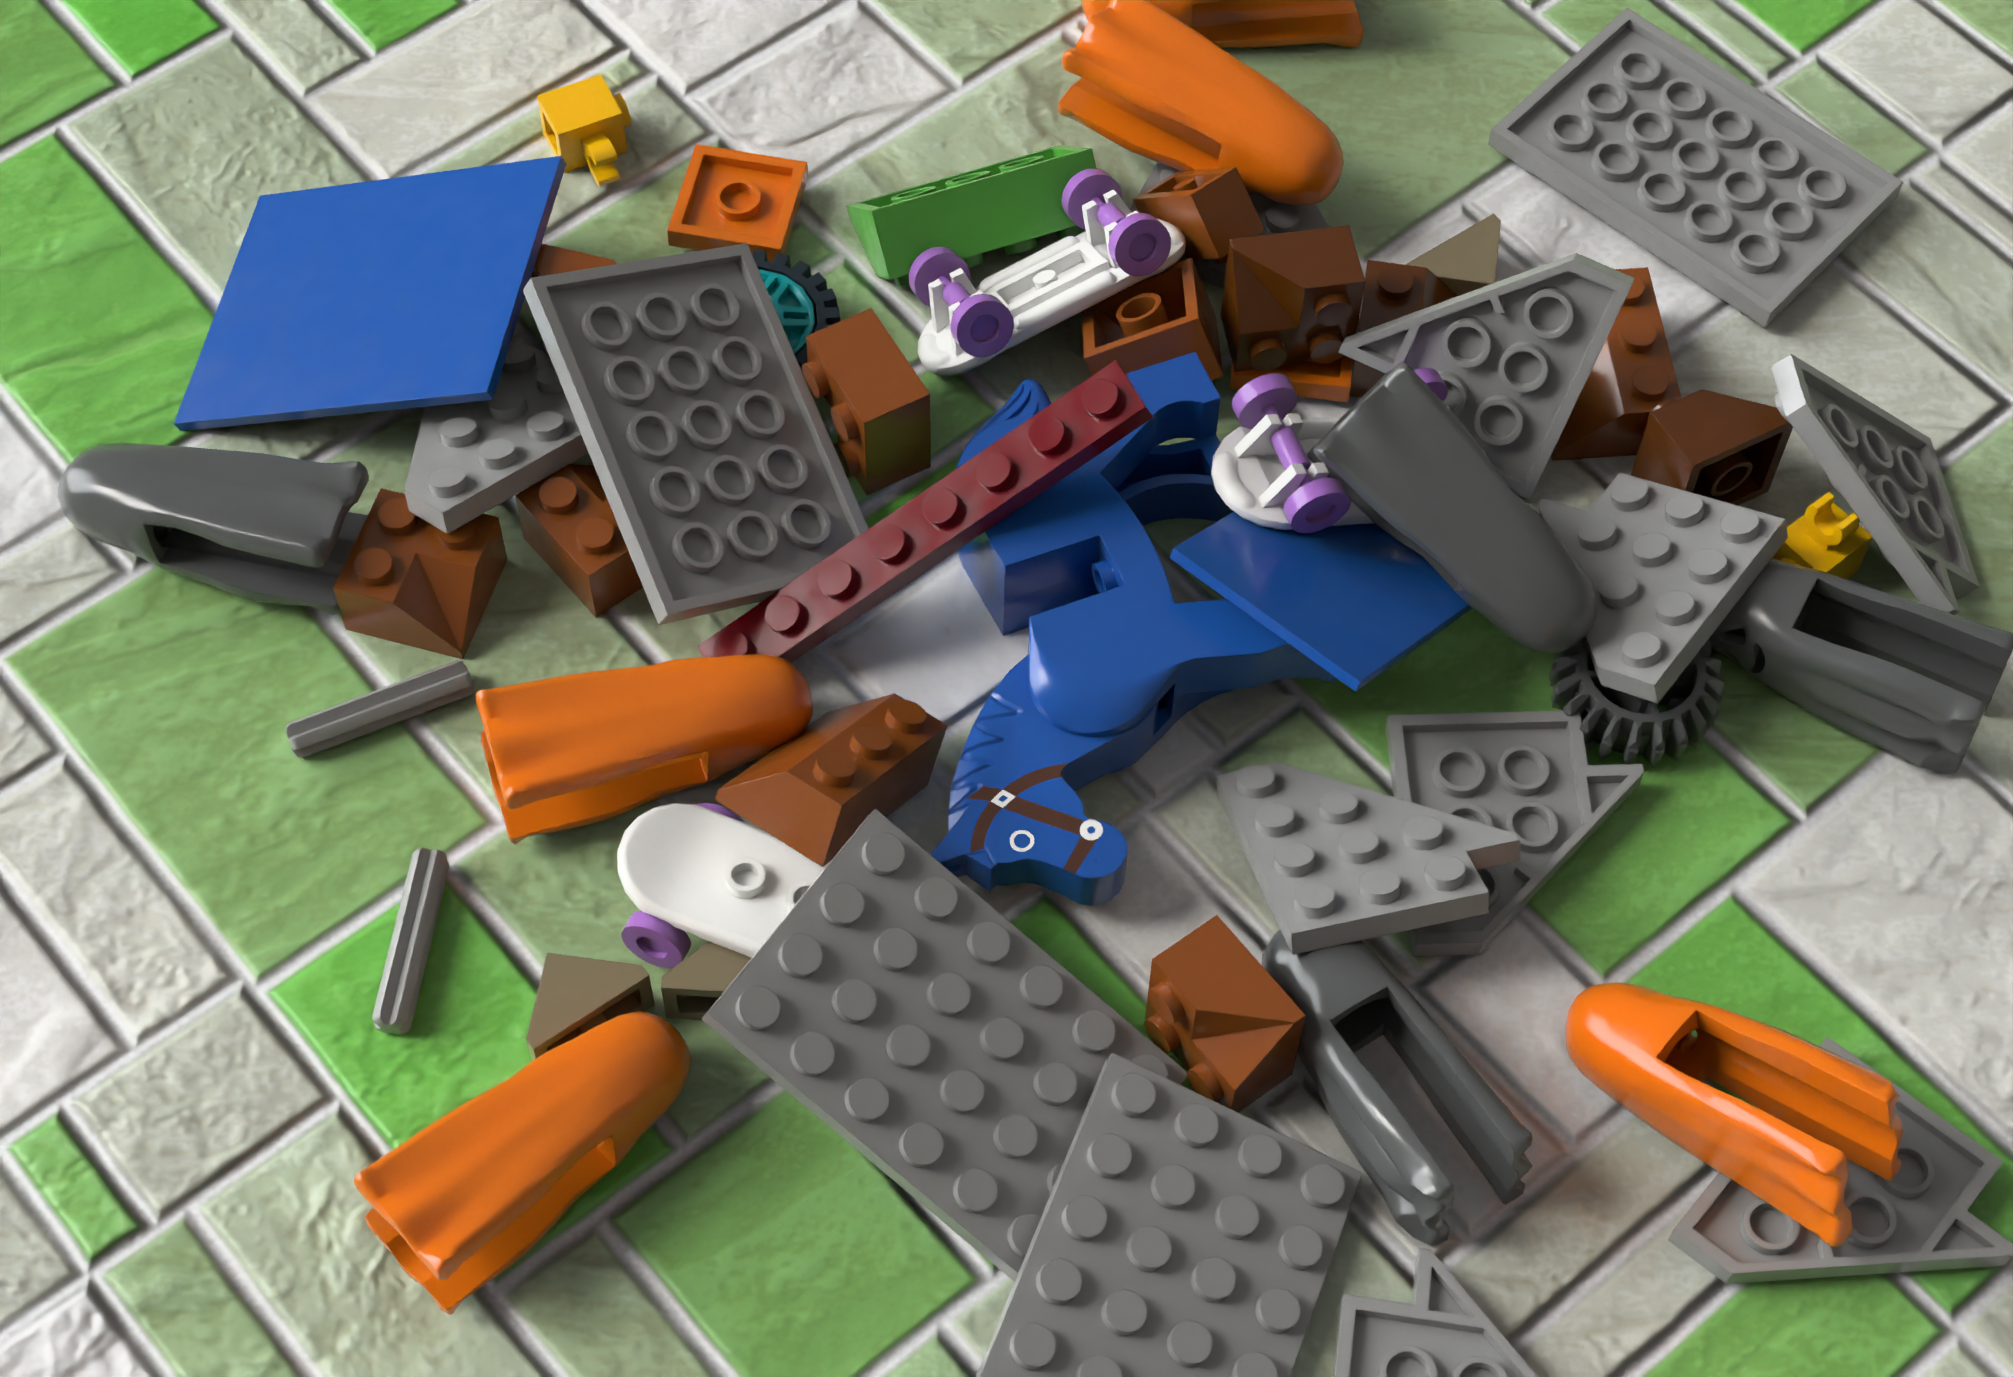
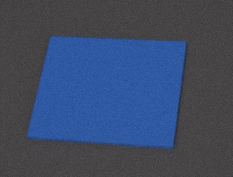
[174,156,566,431]

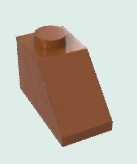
[1133,167,1265,264]

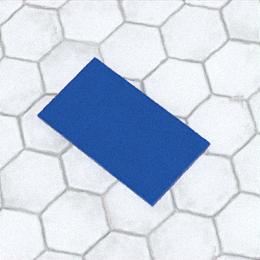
[1169,512,1473,692]

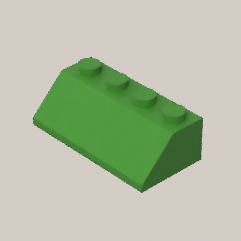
[846,145,1097,286]

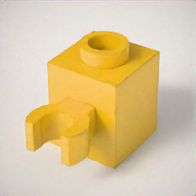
[537,74,631,187]
[1772,492,1873,579]

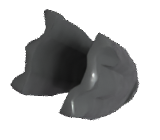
[1307,362,1597,654]
[57,443,369,615]
[1708,558,2013,773]
[1262,930,1533,1246]

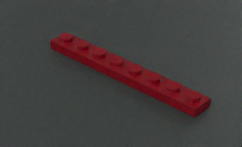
[698,360,1153,663]

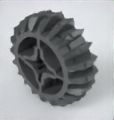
[1549,638,1725,767]

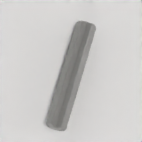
[285,660,474,758]
[372,848,449,1035]

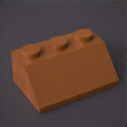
[1551,267,1681,461]
[715,693,948,867]

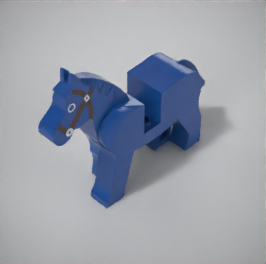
[931,352,1339,906]

